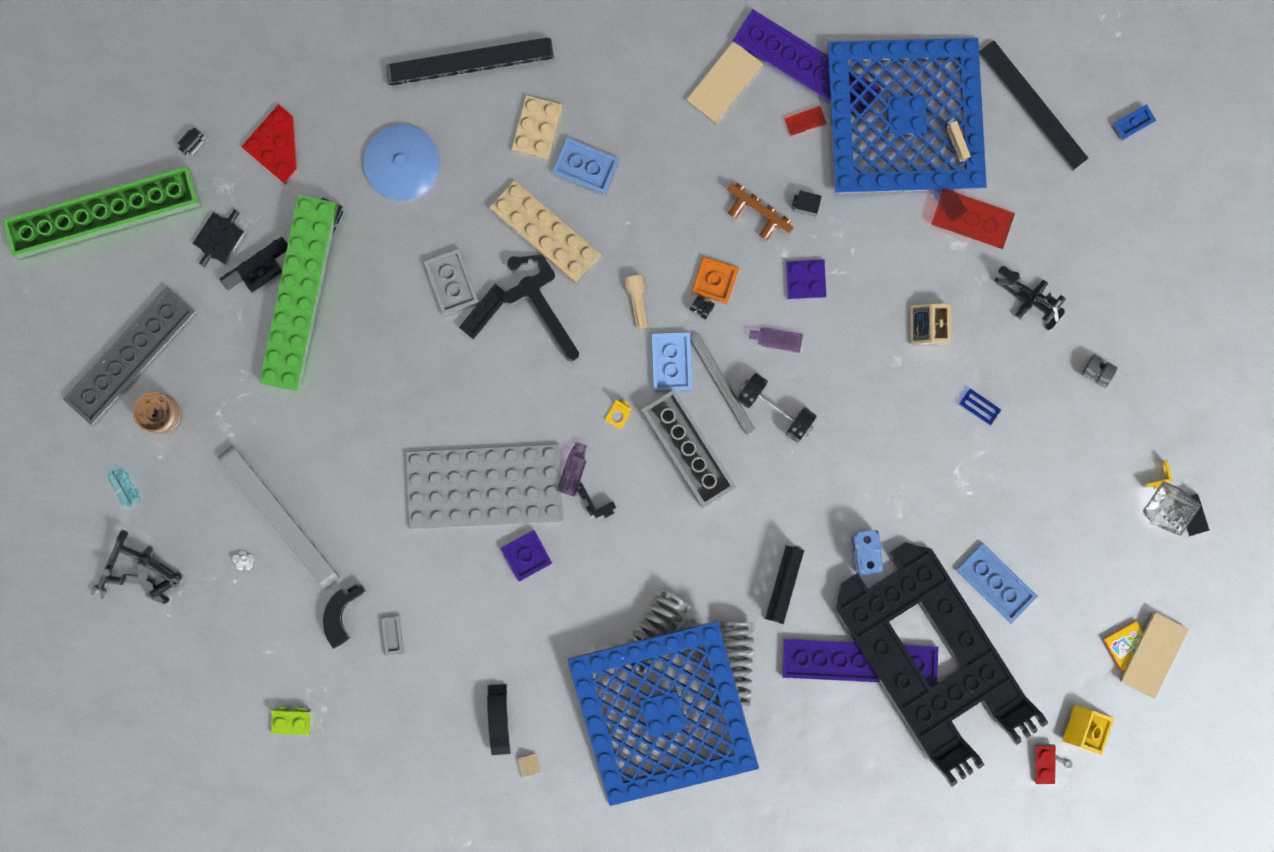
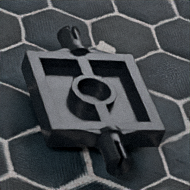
[192,209,246,267]

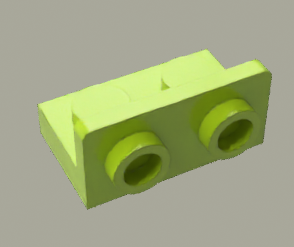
[271,707,312,735]

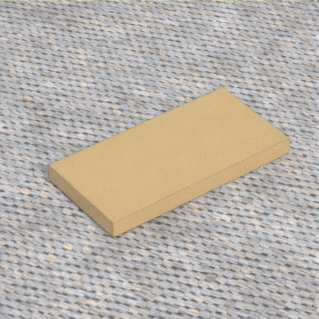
[686,42,763,124]
[1120,612,1189,698]

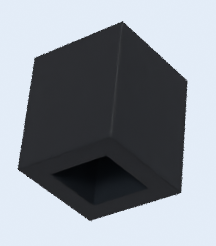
[792,190,822,217]

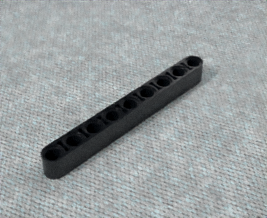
[385,38,554,86]

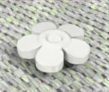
[232,551,255,570]

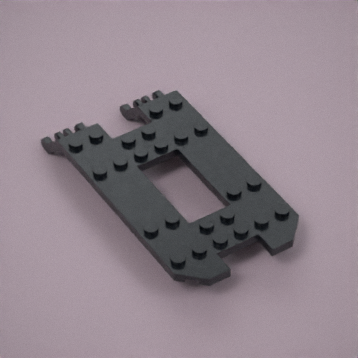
[835,542,1049,787]

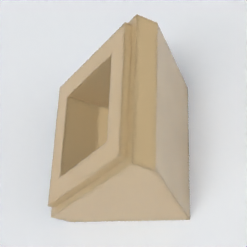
[517,753,541,777]

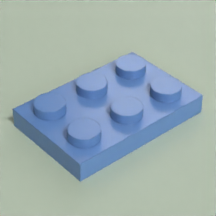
[552,137,620,195]

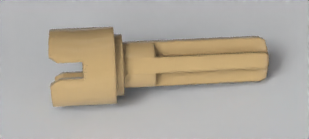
[624,274,648,329]

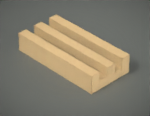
[946,121,971,162]

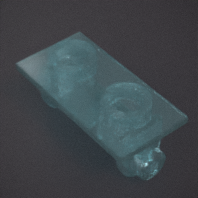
[108,468,142,508]

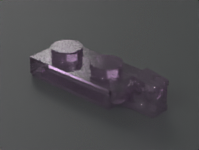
[749,327,803,353]
[556,442,587,497]

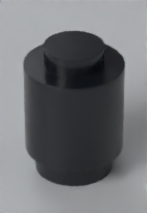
[177,127,205,156]

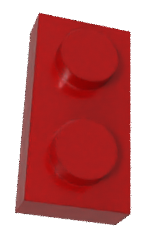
[1035,744,1056,784]

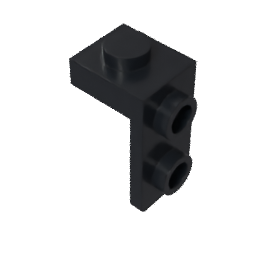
[577,483,617,519]

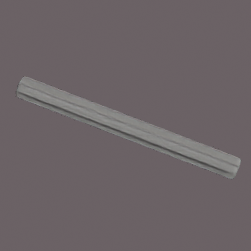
[690,333,755,435]

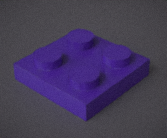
[786,259,826,300]
[501,530,553,582]

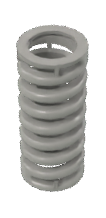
[627,587,691,674]
[716,621,755,706]

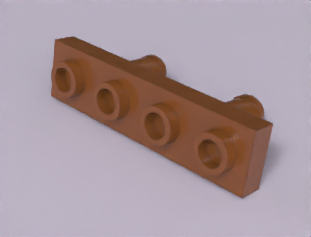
[727,183,794,241]

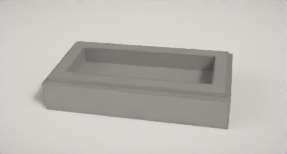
[380,615,405,656]

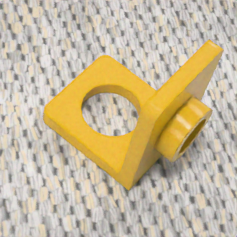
[605,399,632,429]
[1144,460,1173,489]

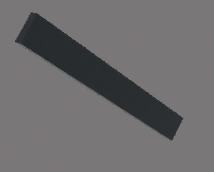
[979,40,1089,171]

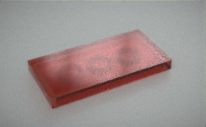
[931,188,1015,250]

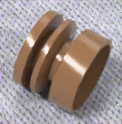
[133,392,181,434]

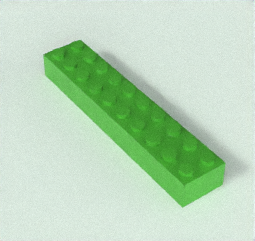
[3,166,201,259]
[259,195,339,391]

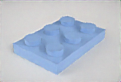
[652,332,692,392]

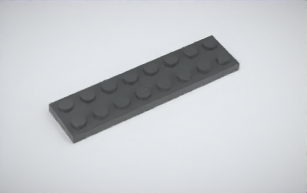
[63,287,196,425]

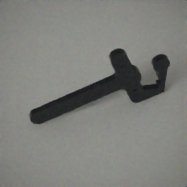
[502,255,579,362]

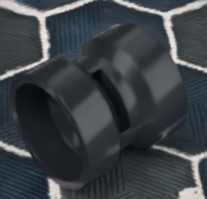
[689,294,715,320]

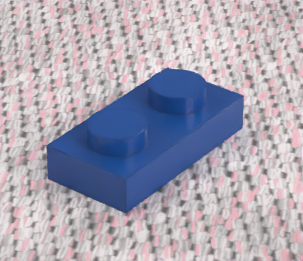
[1113,104,1157,141]

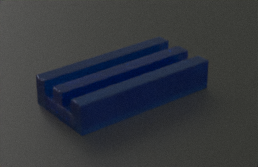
[958,388,1001,426]

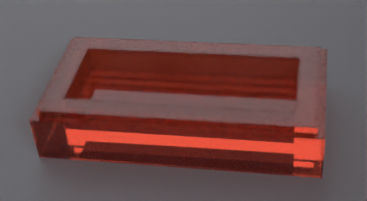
[784,106,827,137]

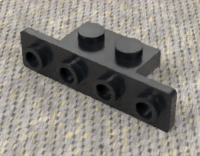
[219,237,288,293]

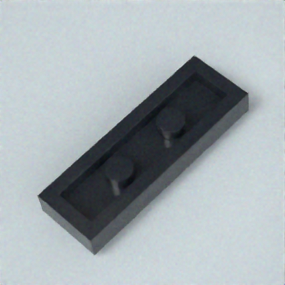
[459,283,505,340]

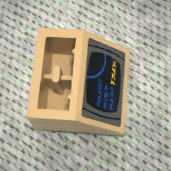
[910,304,951,345]

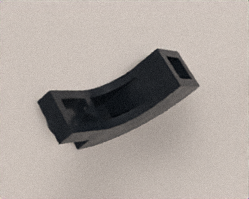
[323,584,367,649]
[487,684,511,755]

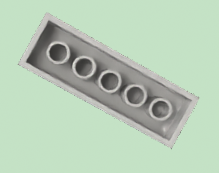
[642,390,736,508]

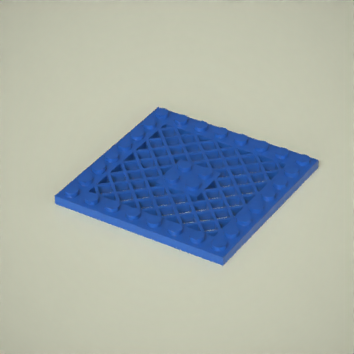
[827,38,987,194]
[567,620,759,806]

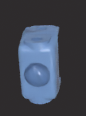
[851,530,883,575]

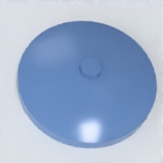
[363,124,440,201]

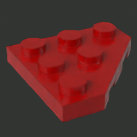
[241,104,297,184]

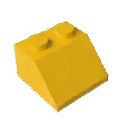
[1062,705,1114,755]

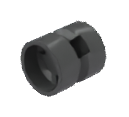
[1082,354,1118,388]

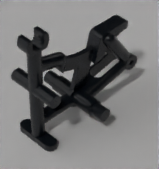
[994,266,1066,331]
[91,530,182,604]

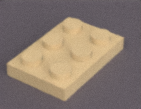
[512,95,563,161]

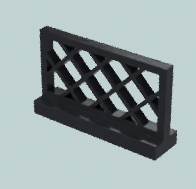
[765,545,804,624]

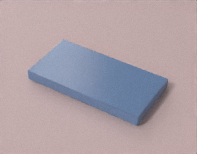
[956,542,1038,624]

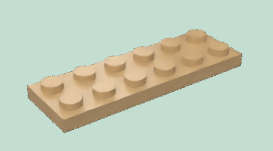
[489,180,601,284]

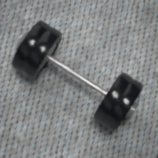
[737,373,817,443]

